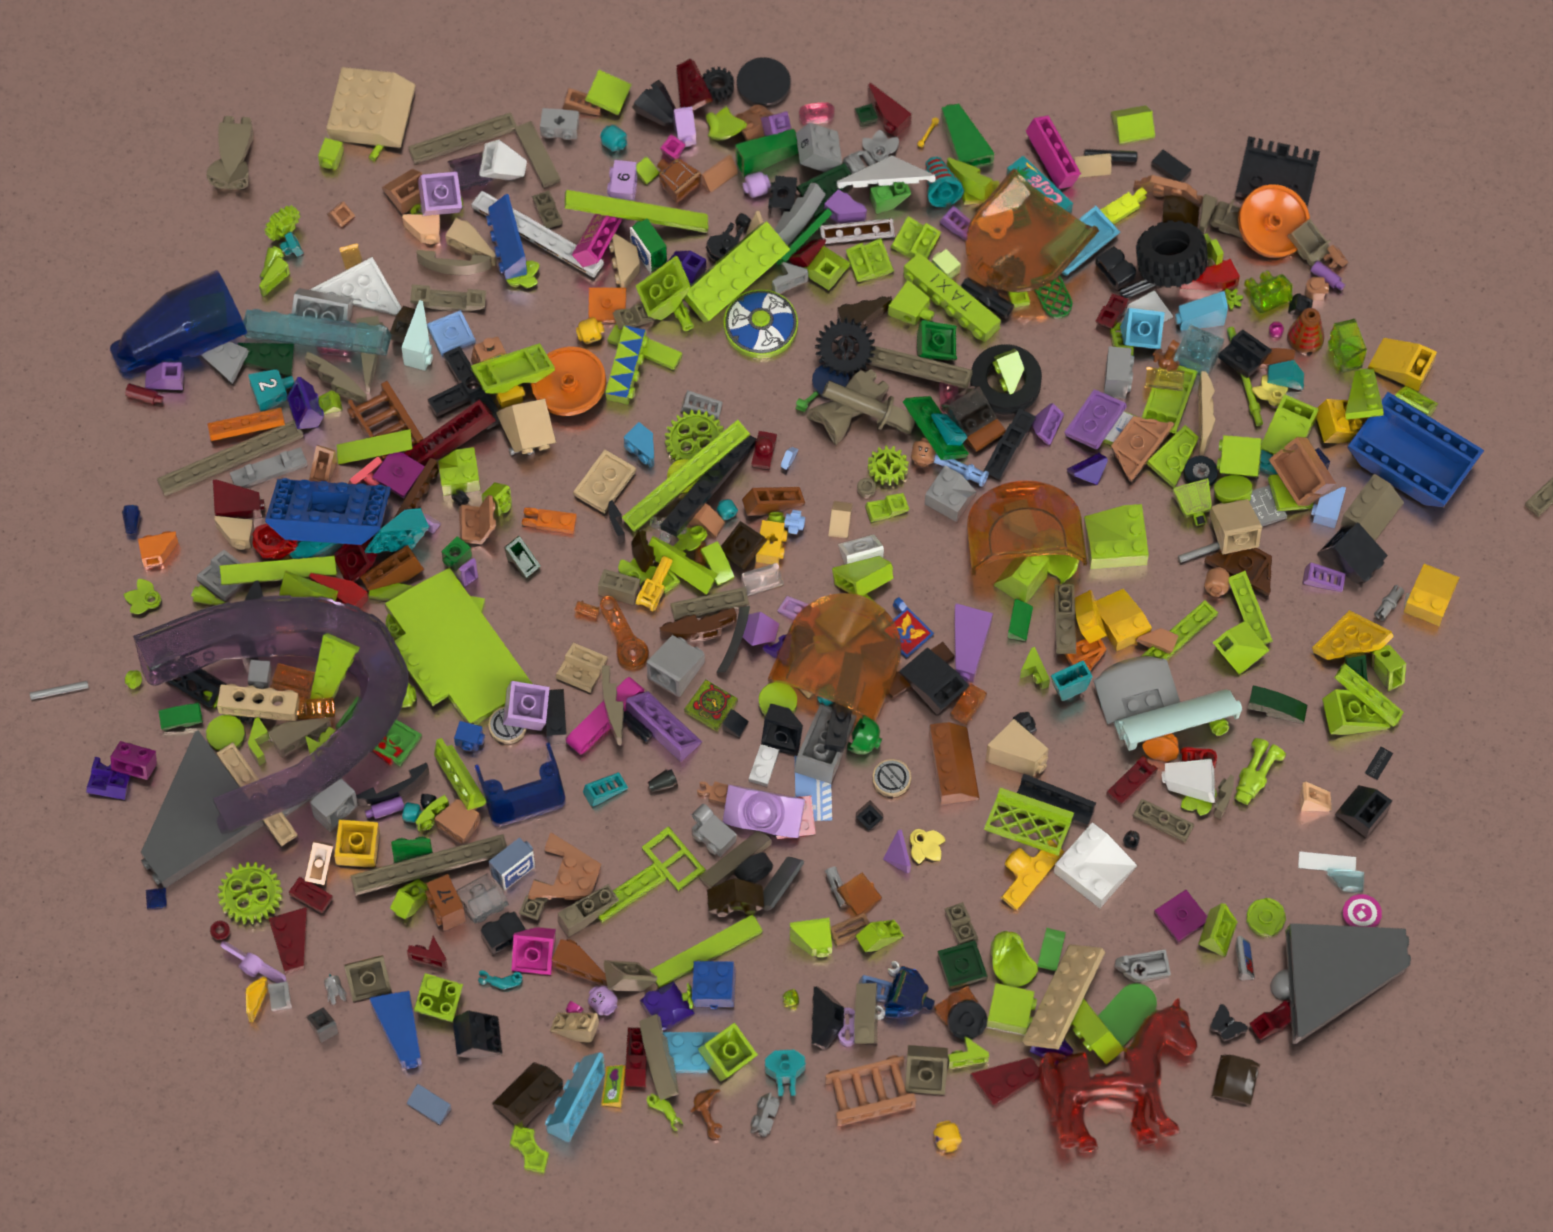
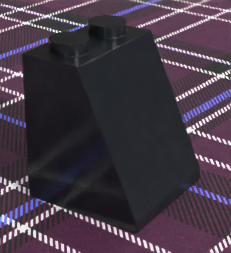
[1318,522,1388,584]

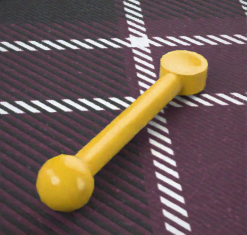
[917,117,939,147]

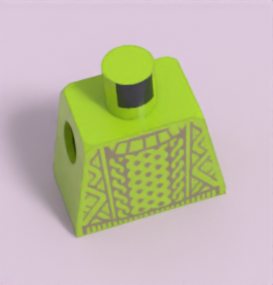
[1172,478,1212,526]

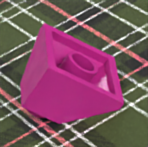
[511,927,556,975]

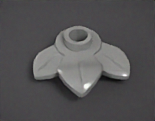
[862,130,899,162]

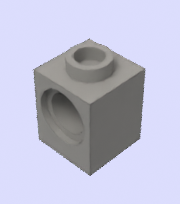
[248,660,272,689]

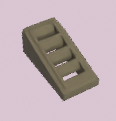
[1199,194,1218,234]

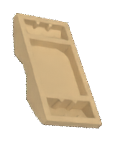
[1198,371,1215,456]

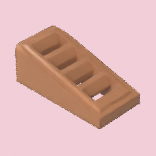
[562,88,601,115]

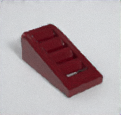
[789,238,826,268]

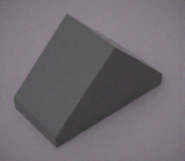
[306,1007,338,1043]

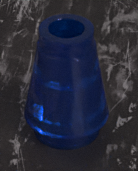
[122,505,141,534]

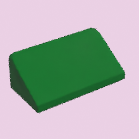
[1007,599,1033,641]

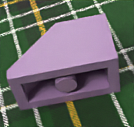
[674,107,696,147]

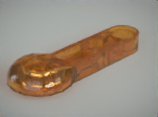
[600,596,649,668]

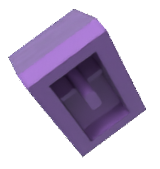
[761,111,792,136]

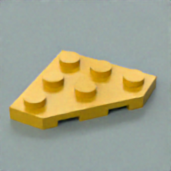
[1312,610,1394,660]

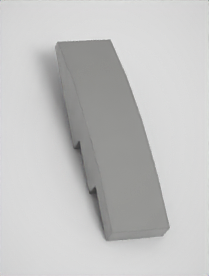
[775,183,825,245]

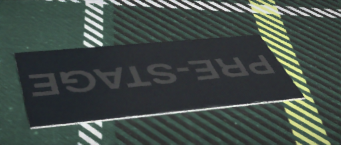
[1365,746,1393,780]

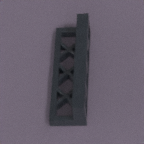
[149,647,227,708]
[1017,774,1096,828]

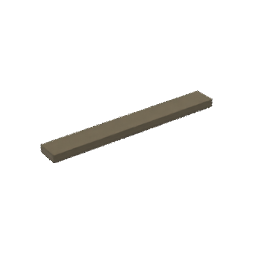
[157,420,304,496]
[350,834,507,895]

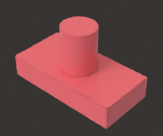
[348,456,383,486]

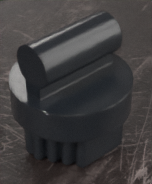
[1013,711,1037,734]

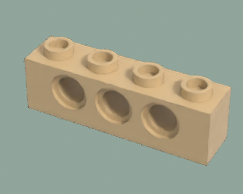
[217,684,300,722]

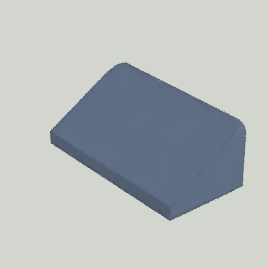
[407,1084,451,1125]

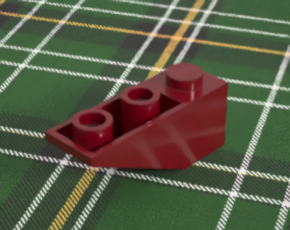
[625,1027,647,1087]

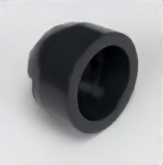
[735,213,751,229]
[420,794,437,809]
[1123,830,1140,848]

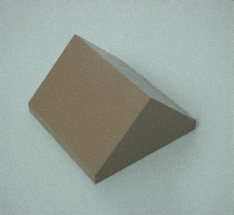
[344,955,392,1002]
[604,960,657,992]

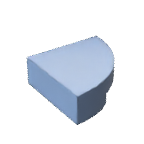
[781,447,799,470]

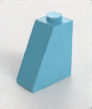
[1175,291,1228,331]

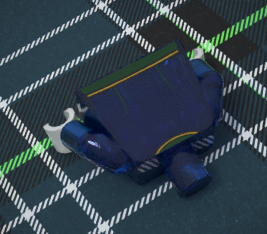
[877,961,935,1020]

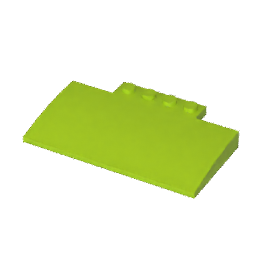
[385,568,532,725]

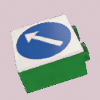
[630,218,667,273]

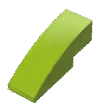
[947,157,992,201]

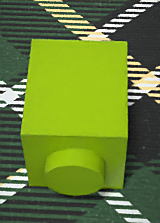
[318,138,344,170]

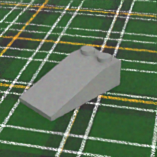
[794,704,857,784]

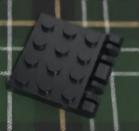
[1235,136,1320,208]

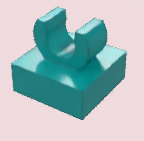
[280,232,304,257]

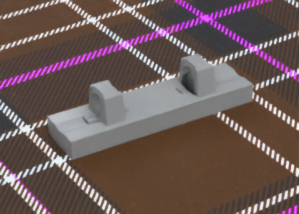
[230,447,308,488]

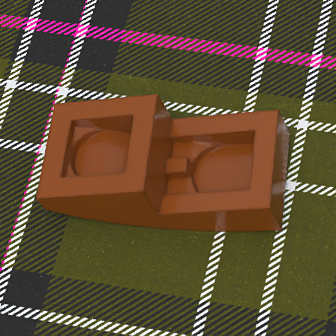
[1258,348,1295,369]

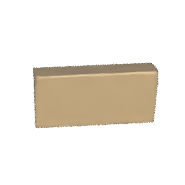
[1074,154,1111,178]

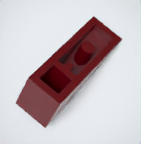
[868,82,912,137]

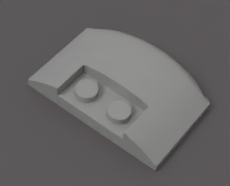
[1093,656,1180,725]

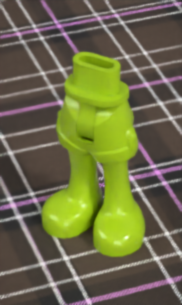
[1234,738,1286,805]

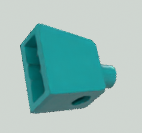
[1051,660,1093,701]

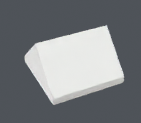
[838,534,884,564]

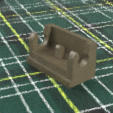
[598,569,640,605]

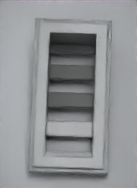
[680,390,723,419]

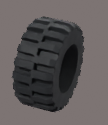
[1136,220,1208,288]

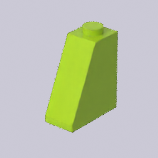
[832,556,894,598]

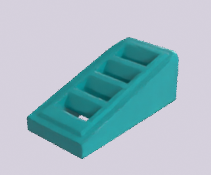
[931,413,968,446]
[583,772,628,807]

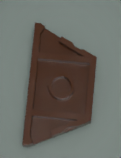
[1204,548,1272,597]

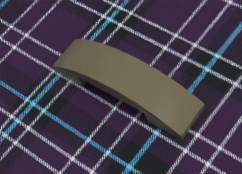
[417,250,492,275]
[410,284,486,311]

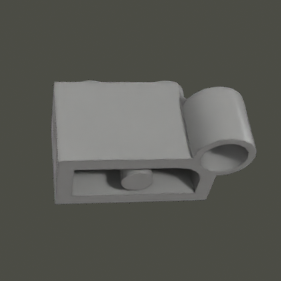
[692,803,737,857]

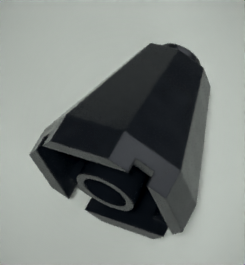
[632,80,676,126]

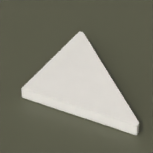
[837,156,936,188]
[310,257,402,316]

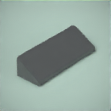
[763,857,804,911]

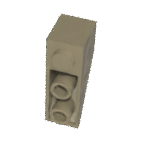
[558,884,619,937]

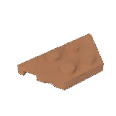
[1133,175,1203,204]
[1111,416,1174,482]

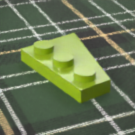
[1146,425,1199,488]

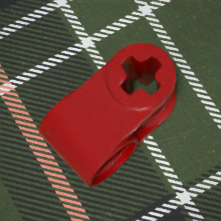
[1180,747,1217,769]

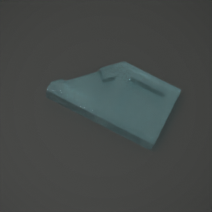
[1327,868,1364,893]

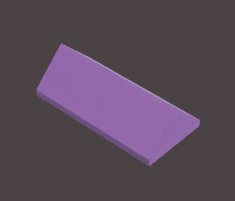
[626,691,702,762]

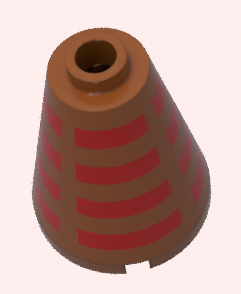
[1287,308,1325,354]

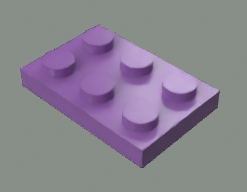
[1065,389,1127,450]

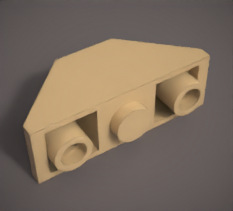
[609,234,640,288]
[550,1013,599,1042]

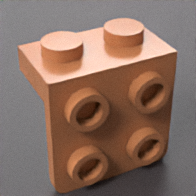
[735,105,773,141]
[459,495,496,545]

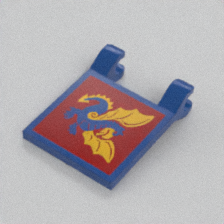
[871,597,934,659]

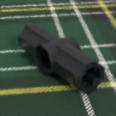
[961,277,1014,319]

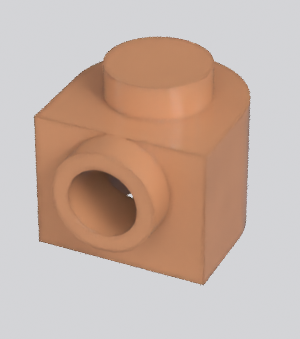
[1305,277,1329,301]

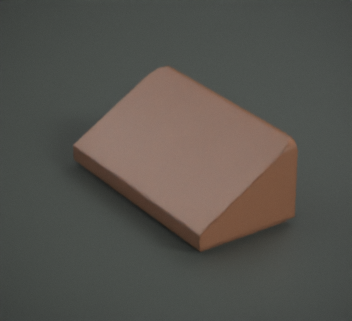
[702,155,738,192]

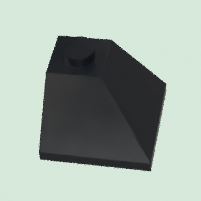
[761,704,803,756]

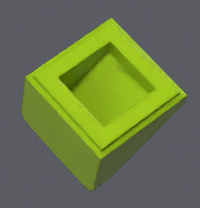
[637,157,660,185]
[318,390,342,414]

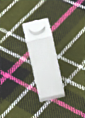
[479,140,527,180]
[1162,759,1215,803]

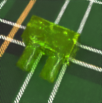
[1244,270,1293,314]

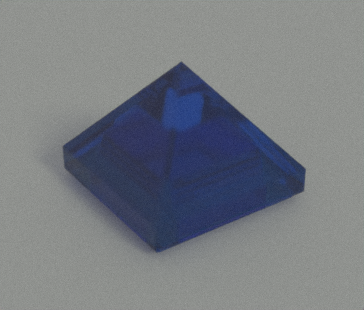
[146,888,167,909]

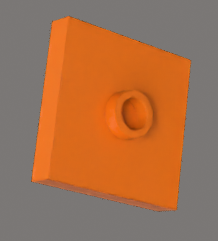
[588,288,626,323]

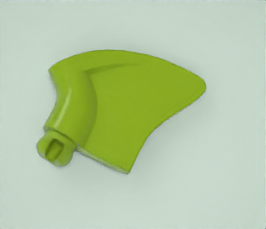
[706,106,747,140]

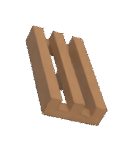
[830,912,869,947]

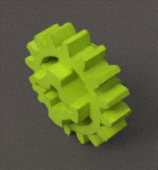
[264,205,301,241]
[867,445,909,486]

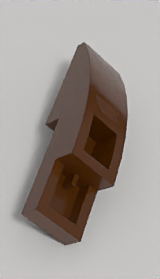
[659,608,737,642]

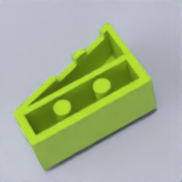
[1070,998,1125,1065]

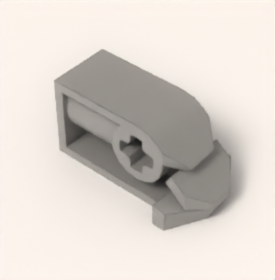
[1114,949,1171,983]

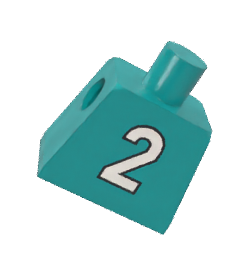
[248,370,295,412]

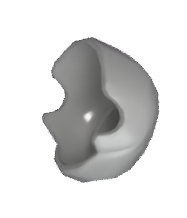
[1270,969,1290,1001]

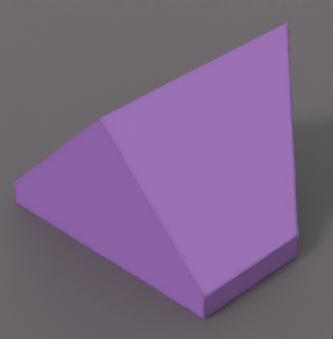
[743,612,779,646]

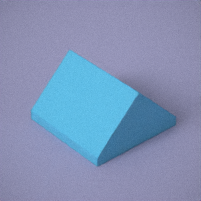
[1120,308,1165,349]

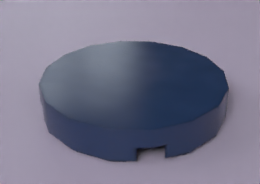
[812,364,849,399]

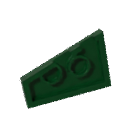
[797,163,852,219]
[238,343,294,377]

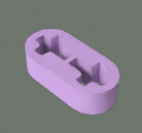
[838,1007,855,1047]

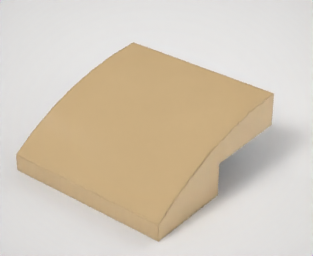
[556,643,608,693]

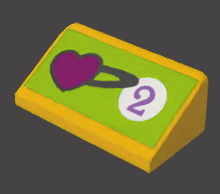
[601,1065,625,1108]

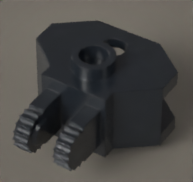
[706,222,745,262]

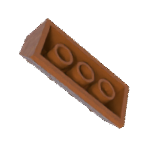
[929,722,980,805]

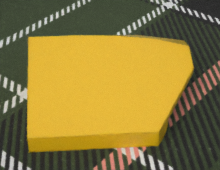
[245,977,268,1022]

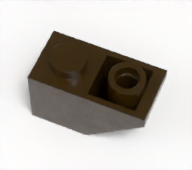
[389,306,416,344]

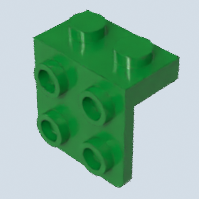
[391,837,434,875]

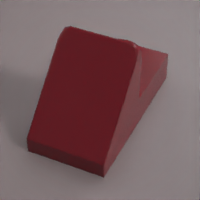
[407,936,447,969]

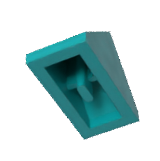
[1267,360,1304,391]

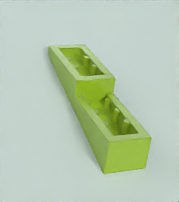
[648,536,718,595]

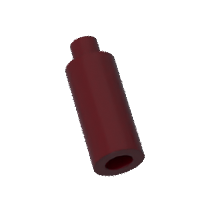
[125,383,164,405]

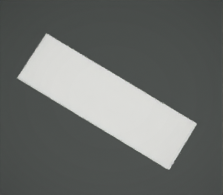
[1298,851,1356,873]

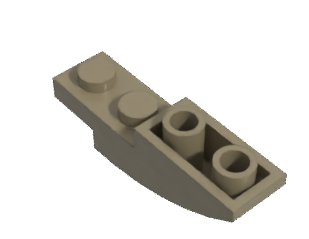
[1054,584,1076,654]

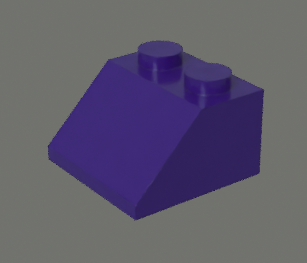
[287,377,324,429]

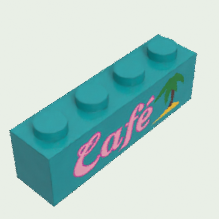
[1006,156,1073,224]

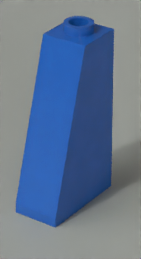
[370,991,422,1069]

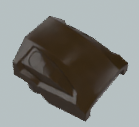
[1211,1055,1260,1107]

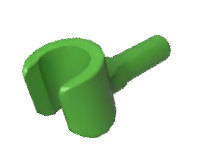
[795,391,818,412]

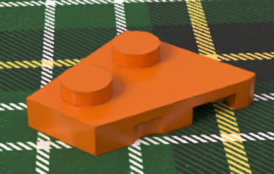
[1065,638,1106,677]

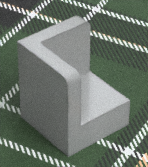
[268,982,292,1011]

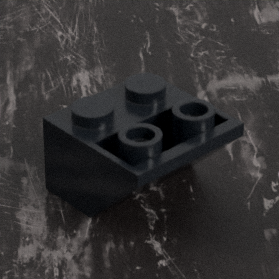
[1335,785,1392,838]
[453,1010,503,1059]

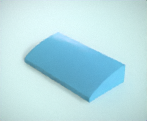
[1040,206,1120,276]

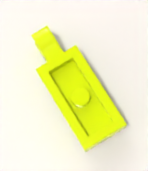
[1100,187,1147,225]

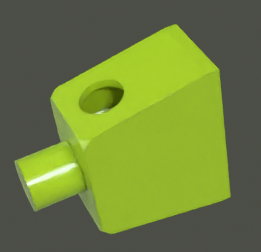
[888,281,935,325]

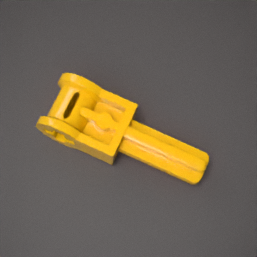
[636,556,673,612]

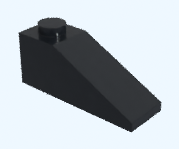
[546,689,567,745]

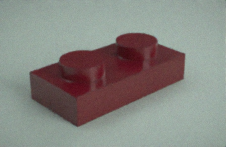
[289,876,333,914]

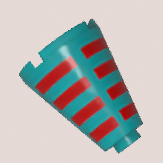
[925,157,964,207]

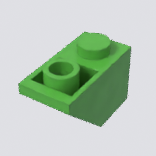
[870,182,911,214]

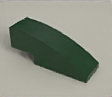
[1248,685,1308,724]

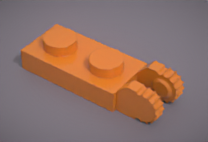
[521,507,577,534]

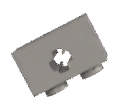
[540,108,579,140]

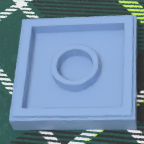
[427,310,476,356]

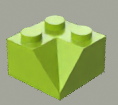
[438,447,481,496]
[698,1022,758,1082]

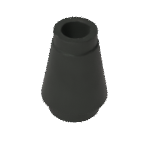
[648,769,678,792]

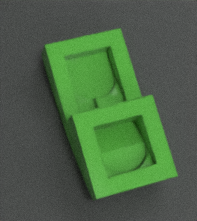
[1037,928,1066,971]

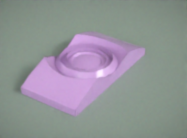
[723,784,805,838]

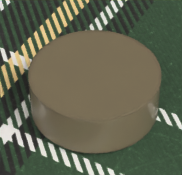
[857,478,876,498]

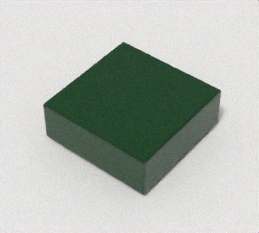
[855,103,878,126]

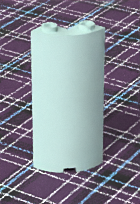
[1114,689,1242,751]

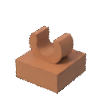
[1324,245,1349,269]

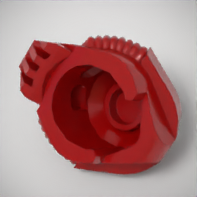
[252,524,298,559]

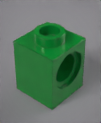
[441,536,472,571]

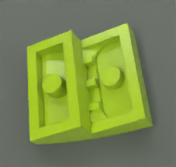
[890,216,941,258]
[846,238,895,282]

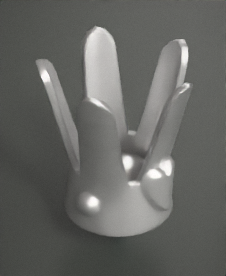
[324,974,347,1005]

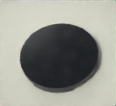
[737,57,791,106]

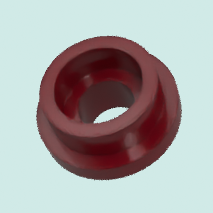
[210,921,230,940]

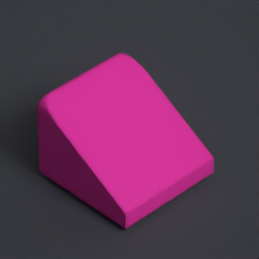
[660,134,685,161]

